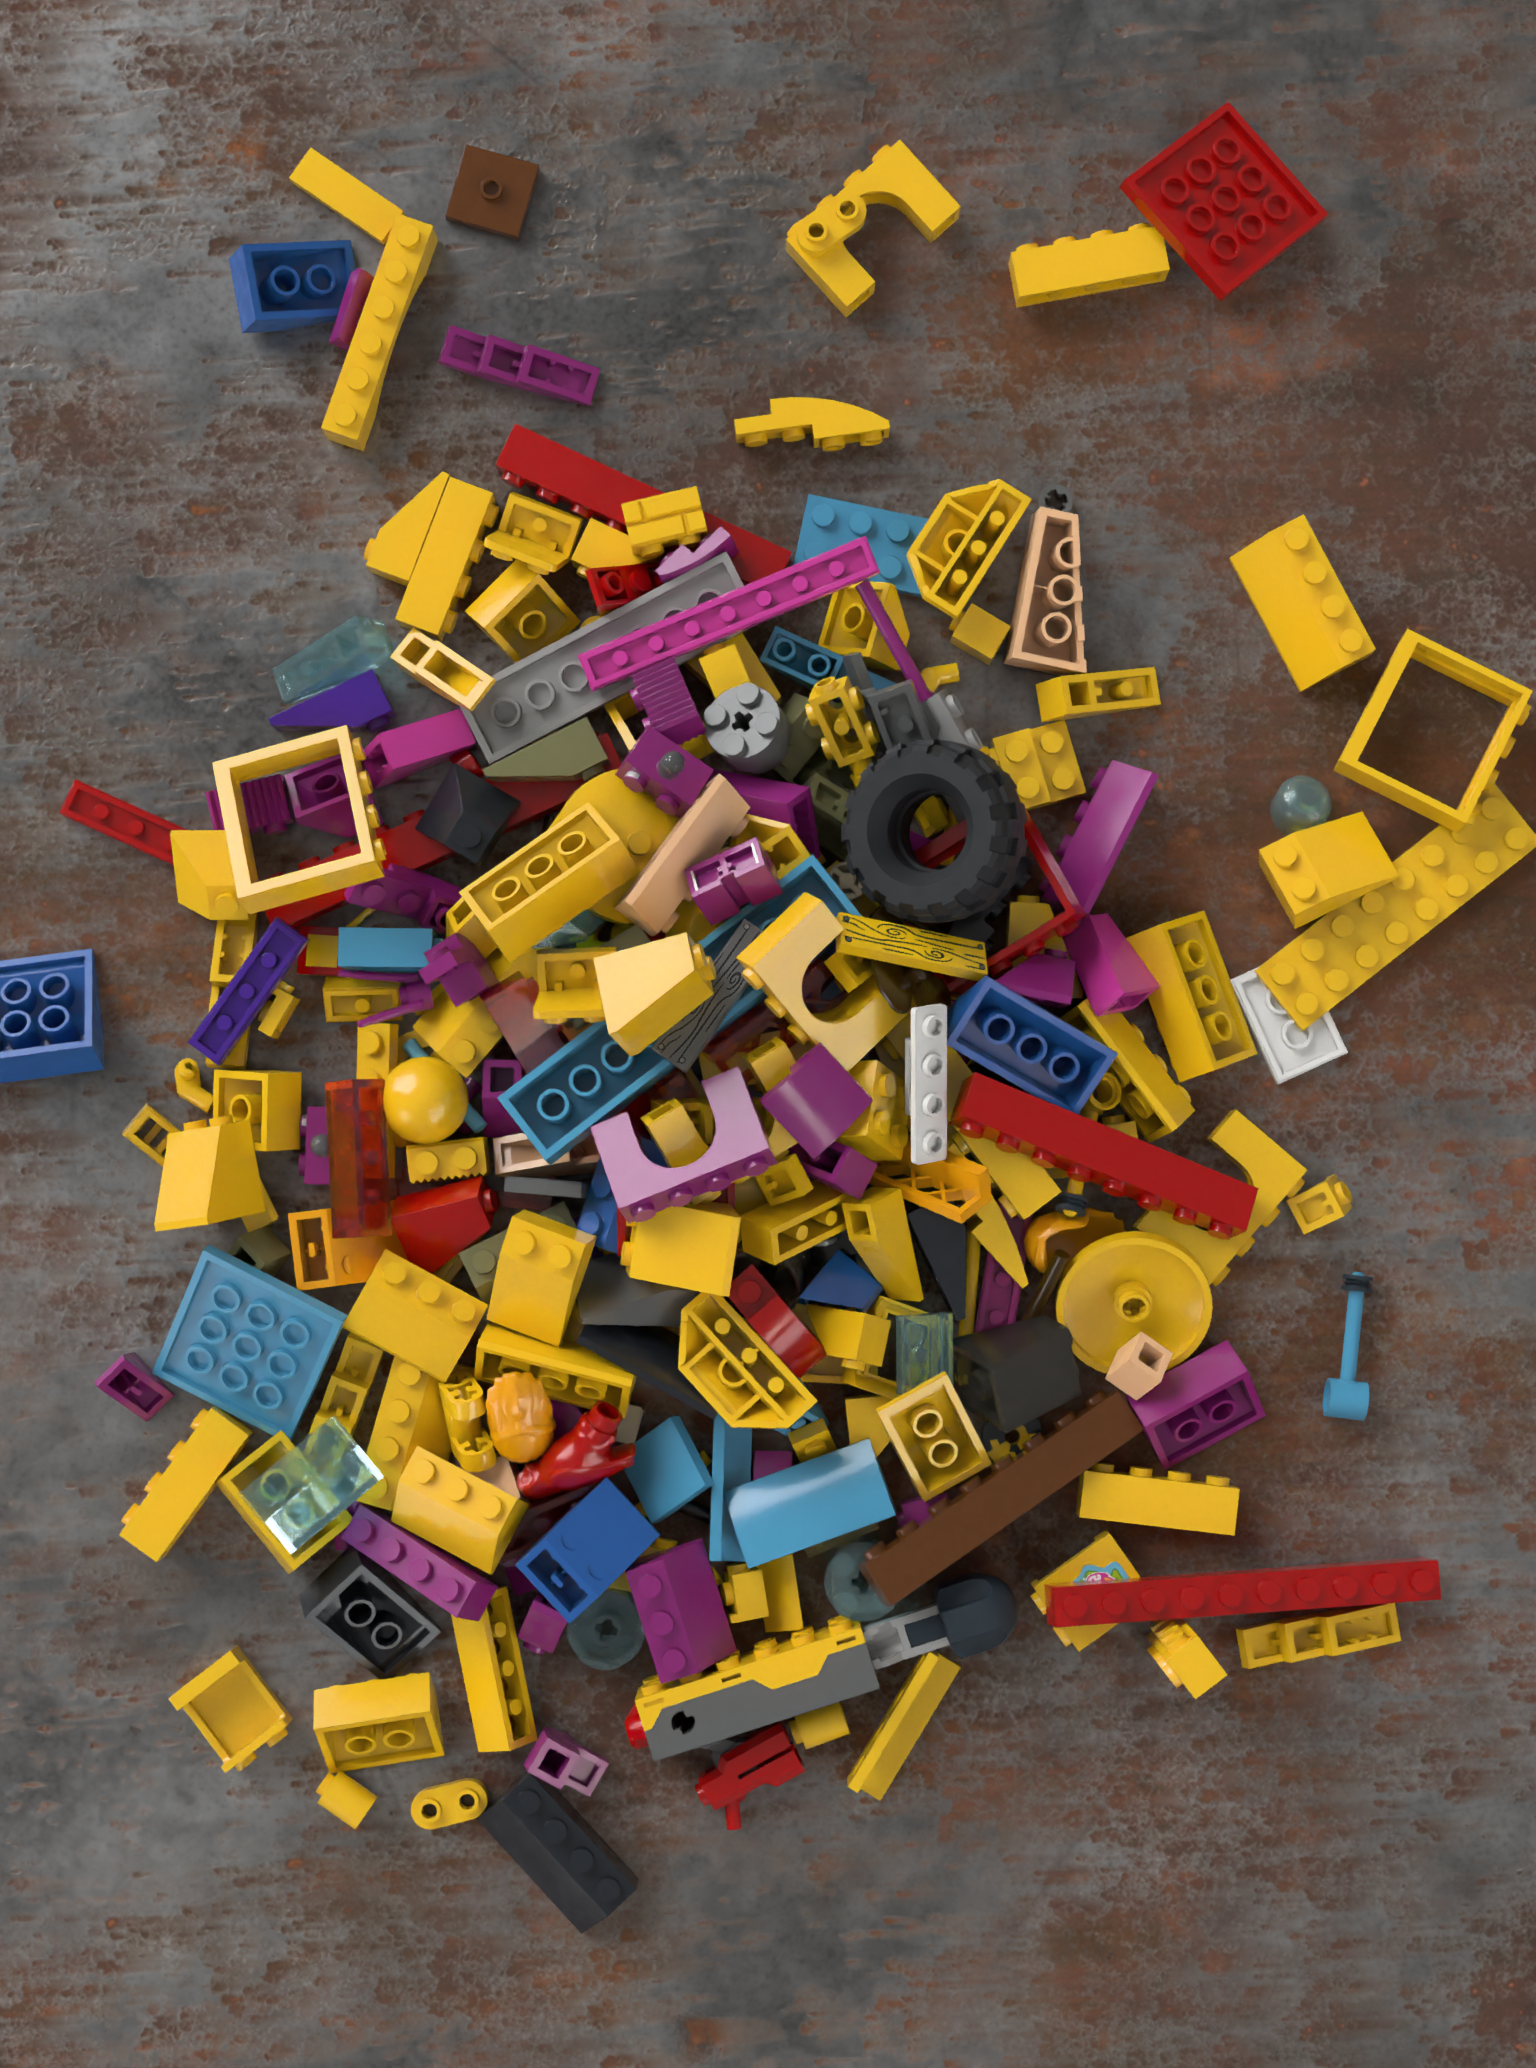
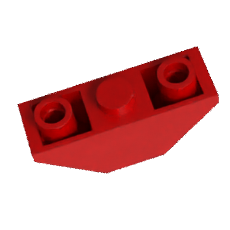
[585,563,663,618]

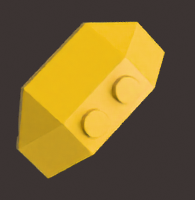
[906,479,1032,619]
[678,1292,818,1429]

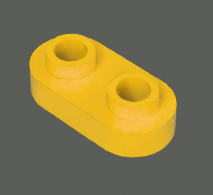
[797,192,867,256]
[411,1778,489,1829]

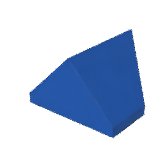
[798,1249,883,1313]

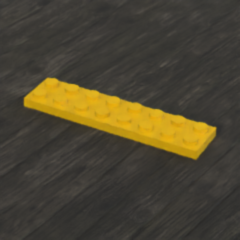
[1254,783,1536,1032]

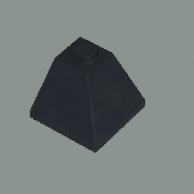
[415,763,521,868]

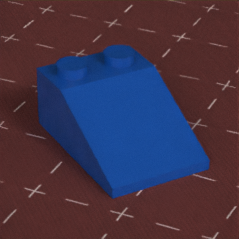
[229,240,356,333]

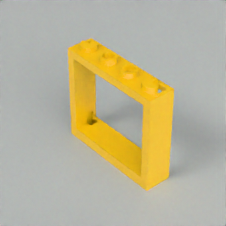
[1333,629,1533,833]
[212,725,387,915]

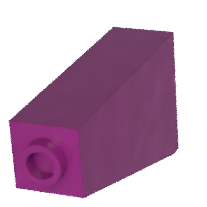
[702,768,821,859]

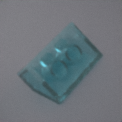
[237,1416,384,1554]

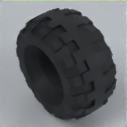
[841,739,1028,923]

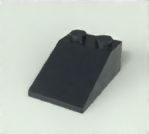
[906,1200,966,1321]
[299,1545,441,1679]

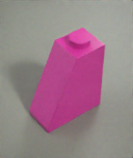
[362,708,476,790]
[1063,913,1160,1017]

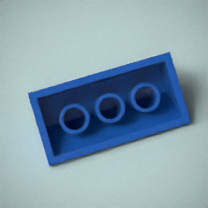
[947,975,1118,1114]

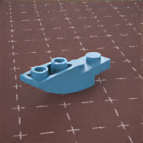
[759,626,896,703]

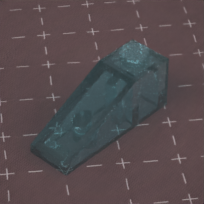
[272,615,394,704]

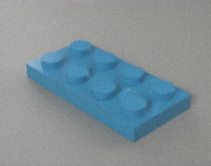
[793,494,928,598]

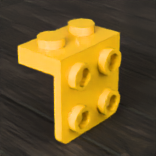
[483,492,584,575]
[533,946,617,1024]

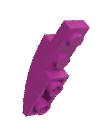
[344,863,462,934]

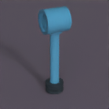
[1322,1272,1374,1421]

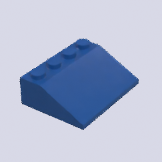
[0,949,104,1083]

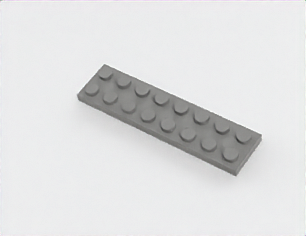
[460,551,754,765]

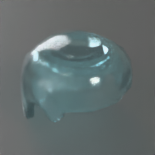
[1270,775,1332,835]

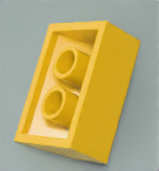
[342,1249,489,1383]
[216,1430,353,1574]
[391,1446,529,1575]
[313,1672,445,1773]

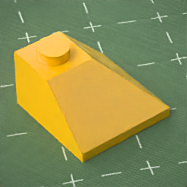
[818,581,910,671]
[170,830,250,920]

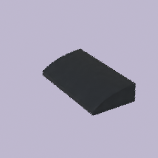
[576,1324,718,1419]

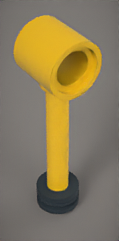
[1055,1072,1122,1217]

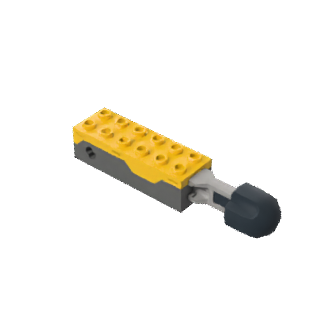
[624,1573,1019,1762]

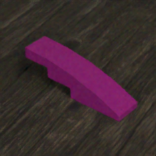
[438,325,600,406]

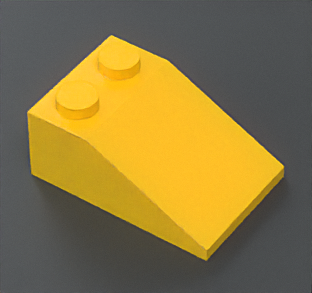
[1259,811,1399,929]
[486,1209,597,1347]
[876,1371,992,1502]

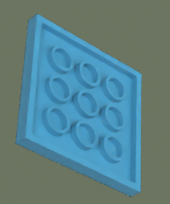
[152,1244,348,1441]

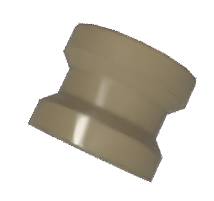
[829,862,863,902]

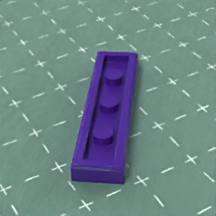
[187,917,310,1065]

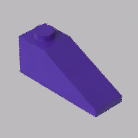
[268,669,397,733]

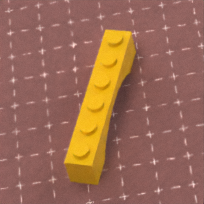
[321,213,438,451]

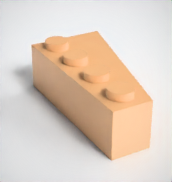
[1003,507,1087,676]

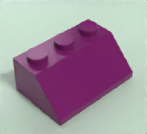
[1125,1340,1266,1471]
[625,1538,737,1684]

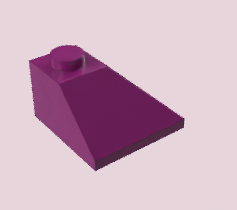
[285,754,384,838]
[996,948,1076,1009]

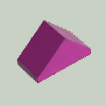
[94,1352,174,1422]

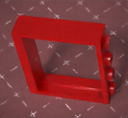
[904,796,1087,996]

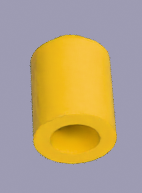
[789,1702,850,1750]
[315,1770,378,1829]

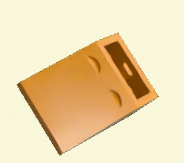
[288,1200,408,1291]

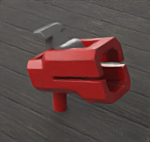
[694,1721,805,1830]

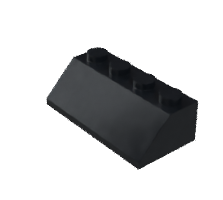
[476,1771,639,1934]

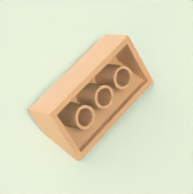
[614,774,750,937]

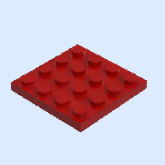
[1119,102,1328,302]

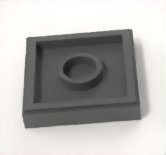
[504,1176,591,1198]

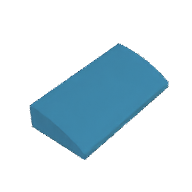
[723,1438,897,1569]

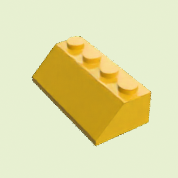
[1229,514,1376,692]
[459,802,640,963]
[1126,911,1258,1083]
[412,938,558,1078]
[1060,997,1195,1143]
[474,1322,637,1418]
[353,1356,475,1511]

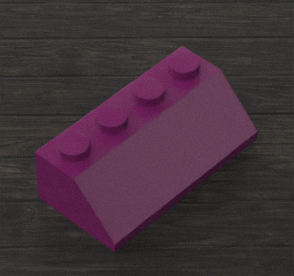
[1038,760,1159,918]

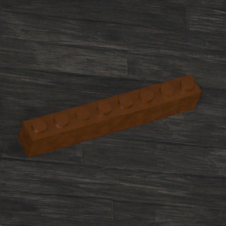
[857,1389,1144,1607]

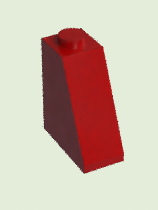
[390,1176,498,1274]

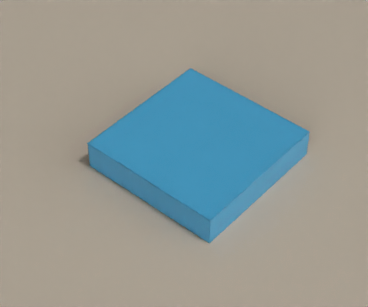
[624,1416,714,1524]

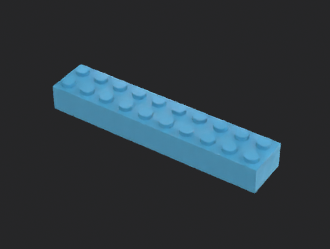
[497,854,862,1165]

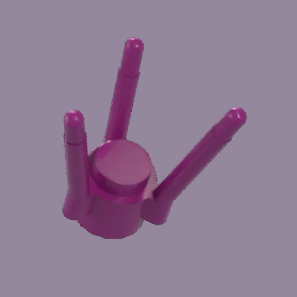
[338,969,434,1028]

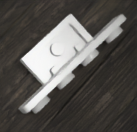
[905,1004,947,1165]

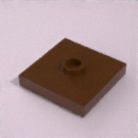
[445,144,540,241]

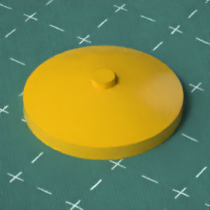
[557,769,681,925]
[1055,1231,1213,1374]

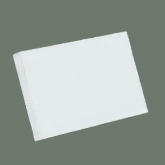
[1230,966,1348,1085]

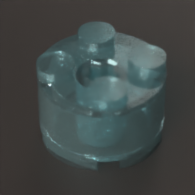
[824,1537,896,1621]
[567,1587,645,1670]

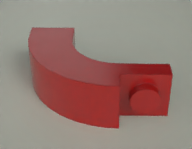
[729,1264,827,1378]

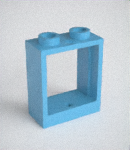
[338,927,443,973]

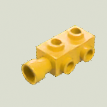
[805,676,880,789]

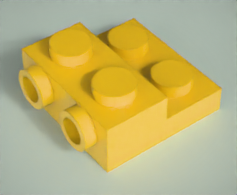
[988,719,1086,811]

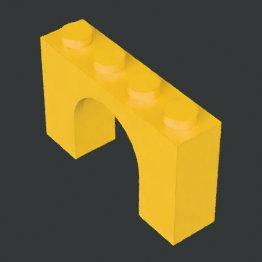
[786,140,961,317]
[736,892,910,1071]
[640,1036,798,1206]
[1132,1109,1307,1287]

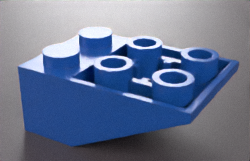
[515,1477,660,1624]

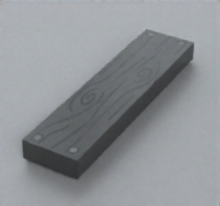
[652,919,763,1073]

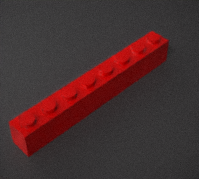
[495,423,792,586]
[949,1072,1259,1240]

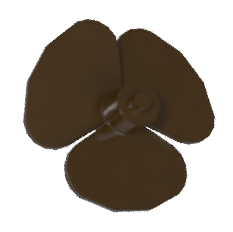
[871,959,952,1015]

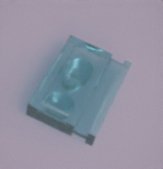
[896,1312,953,1395]

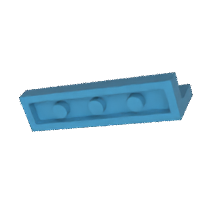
[709,1414,752,1562]

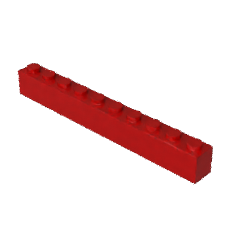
[264,731,621,928]
[1044,1557,1442,1628]

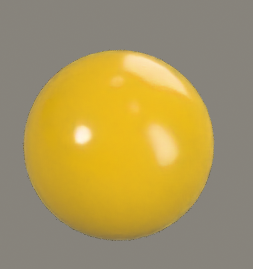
[381,1056,469,1144]

